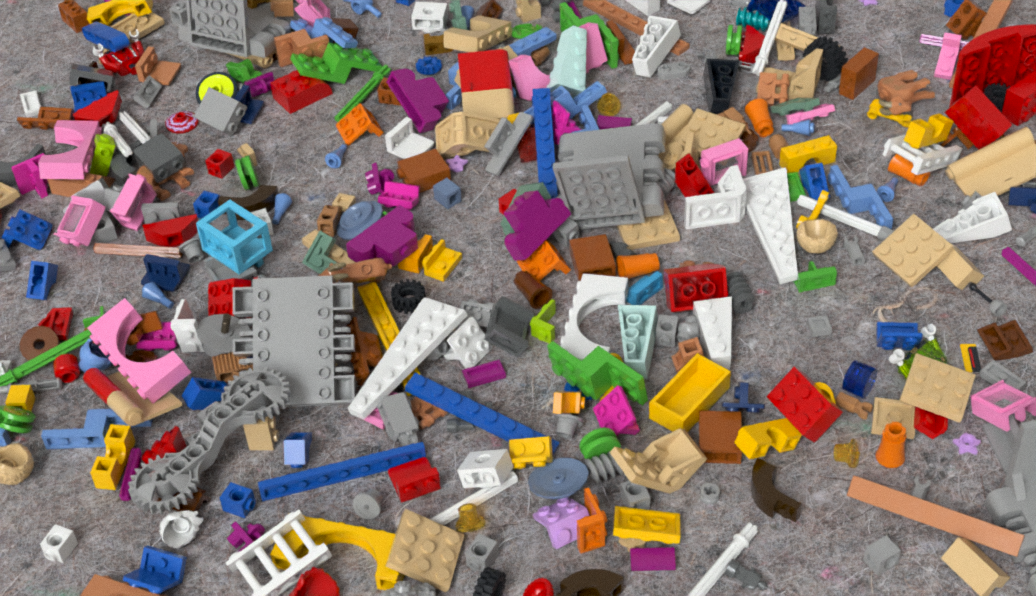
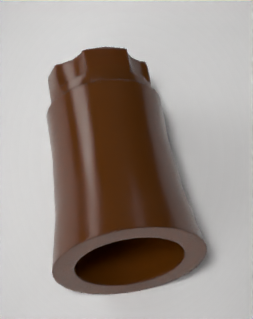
[513,271,553,309]

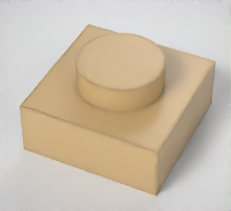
[332,193,356,212]

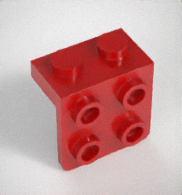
[208,278,251,319]
[388,457,441,503]

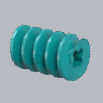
[736,7,772,32]

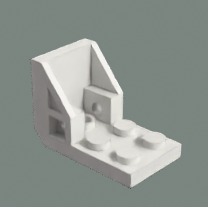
[684,165,747,229]

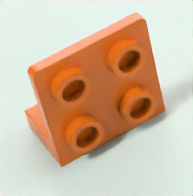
[336,103,384,146]
[517,239,571,281]
[576,487,607,554]

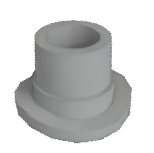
[179,237,204,263]
[554,413,583,439]
[353,489,383,520]

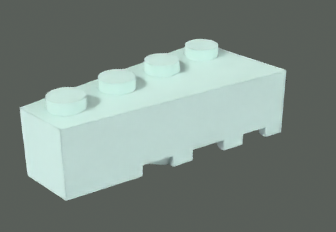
[547,26,587,98]
[618,305,658,379]

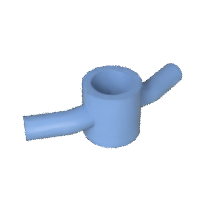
[343,0,382,18]

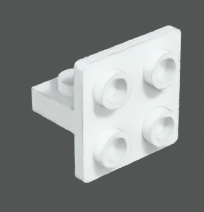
[444,317,492,369]

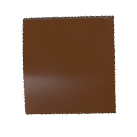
[977,320,1033,360]

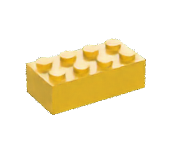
[649,353,731,432]

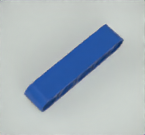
[82,21,130,53]

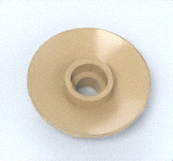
[658,142,683,170]

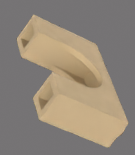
[444,15,512,52]

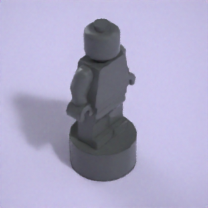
[609,241,637,259]
[724,559,768,591]

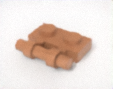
[757,72,790,107]
[410,397,448,430]

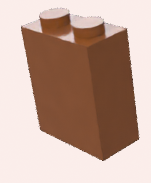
[839,47,879,100]
[396,149,451,193]
[569,234,616,281]
[699,410,742,464]

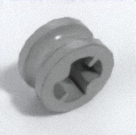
[700,483,720,505]

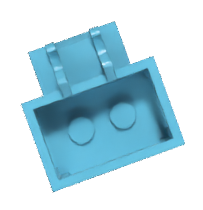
[196,200,273,275]

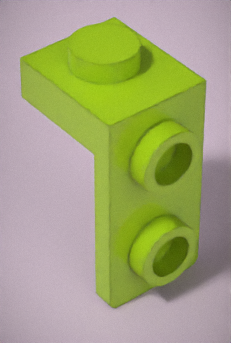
[90,134,115,176]
[530,299,556,344]

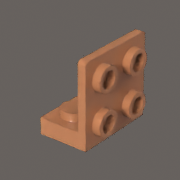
[135,46,181,85]

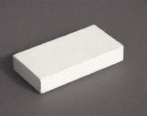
[20,90,41,118]

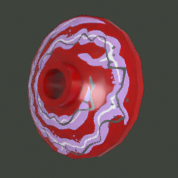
[165,111,199,134]

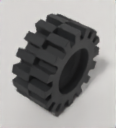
[984,83,1011,113]
[391,279,426,314]
[473,567,506,596]

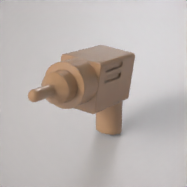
[716,107,752,135]

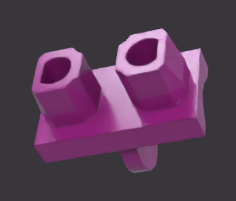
[244,72,274,97]
[365,162,394,195]
[226,521,265,551]

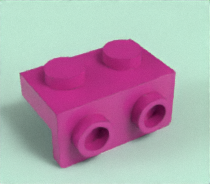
[378,181,420,210]
[136,322,177,351]

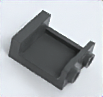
[815,0,837,34]
[69,63,115,92]
[132,133,187,183]
[484,296,535,357]

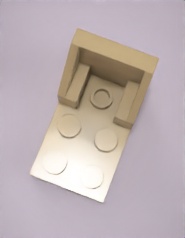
[756,49,823,99]
[435,112,500,159]
[610,428,707,494]

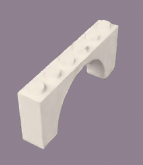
[561,273,629,361]

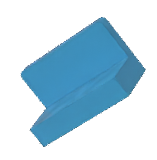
[626,271,663,305]

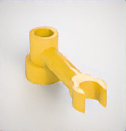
[867,99,912,128]
[796,190,829,229]

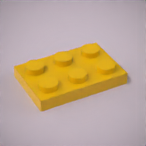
[613,506,681,544]

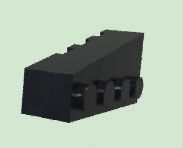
[703,58,740,114]

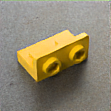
[422,239,462,282]
[509,436,553,469]

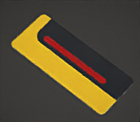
[960,344,981,373]

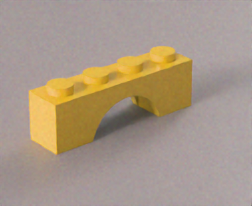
[87,0,153,26]

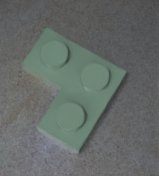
[449,0,467,30]
[771,98,820,116]
[302,230,338,274]

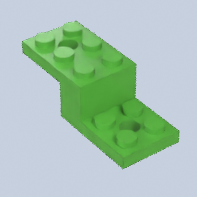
[560,2,619,69]
[290,42,382,84]
[547,341,648,406]

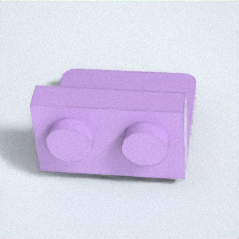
[533,497,589,549]

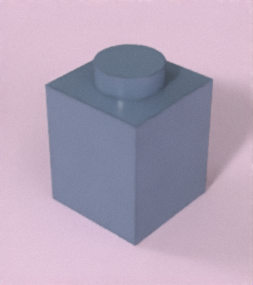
[433,178,462,209]

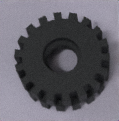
[802,36,848,82]

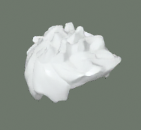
[159,510,203,548]

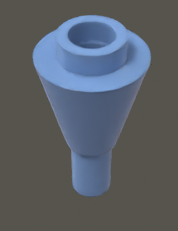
[461,5,474,30]
[782,119,815,136]
[325,144,347,168]
[877,177,898,202]
[272,193,292,224]
[142,282,174,309]

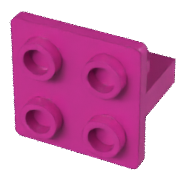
[551,100,581,145]
[11,153,48,198]
[593,386,640,436]

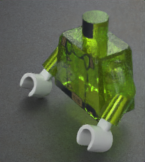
[889,324,947,380]

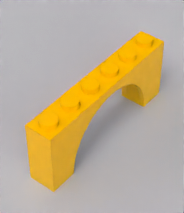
[270,513,405,590]

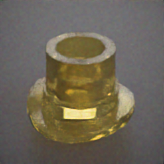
[597,93,621,116]
[834,438,860,468]
[455,503,486,532]

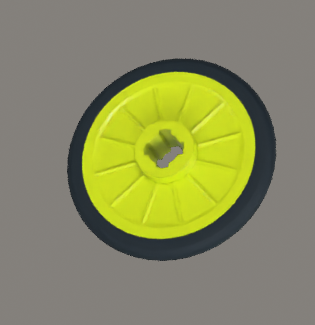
[195,72,238,105]

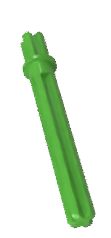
[334,65,391,123]
[0,329,92,386]

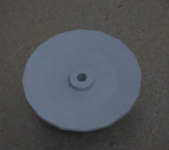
[337,201,383,240]
[528,458,589,499]

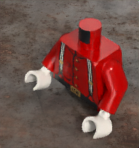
[93,29,145,76]

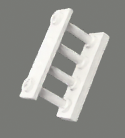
[882,135,962,175]
[225,510,332,596]

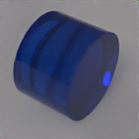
[842,360,877,399]

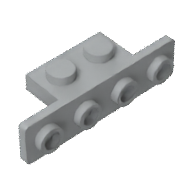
[484,112,533,176]

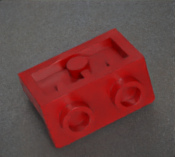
[913,406,948,439]

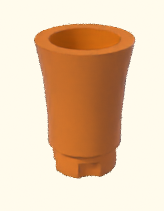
[745,99,774,137]
[888,153,930,187]
[616,253,660,280]
[875,421,906,468]

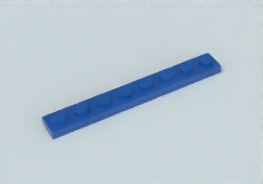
[532,88,558,198]
[405,372,560,457]
[258,442,426,502]

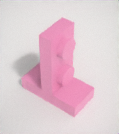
[934,33,962,80]

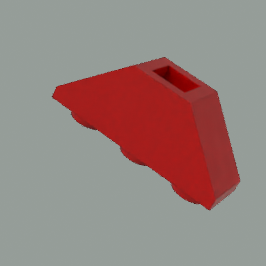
[739,25,765,66]
[72,90,122,128]
[675,153,714,197]
[142,214,198,247]
[140,426,187,469]

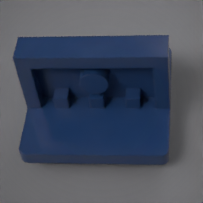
[233,85,264,124]
[141,254,190,292]
[721,382,765,412]

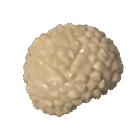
[796,219,838,254]
[0,443,34,485]

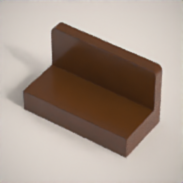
[474,0,503,19]

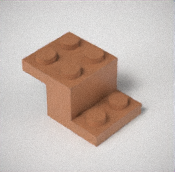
[274,29,329,67]

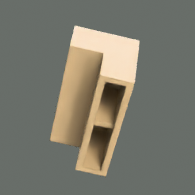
[937,242,984,290]
[941,537,1010,596]

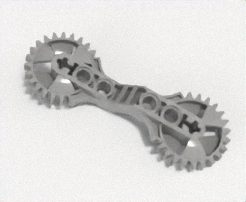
[128,366,291,515]

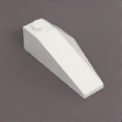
[933,192,1012,243]

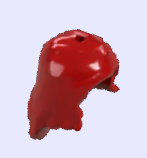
[289,567,340,596]

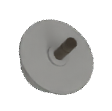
[197,314,252,357]

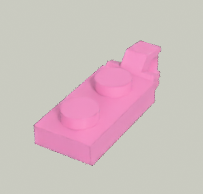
[786,103,835,124]

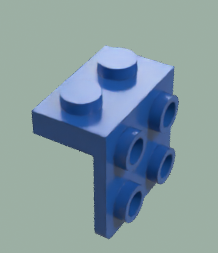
[70,81,107,113]
[1,209,52,250]
[876,322,923,351]
[123,545,187,594]

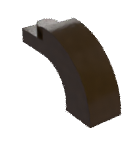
[218,185,279,220]
[751,458,802,522]
[555,569,624,596]

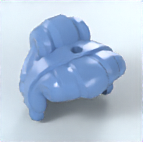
[78,338,112,373]

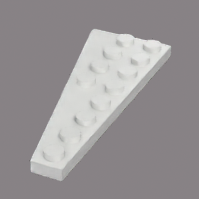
[743,168,798,284]
[348,297,467,419]

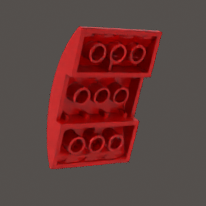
[949,24,1036,107]

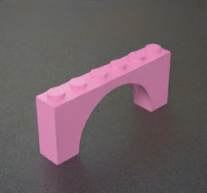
[508,22,608,101]
[39,120,102,179]
[87,298,191,403]

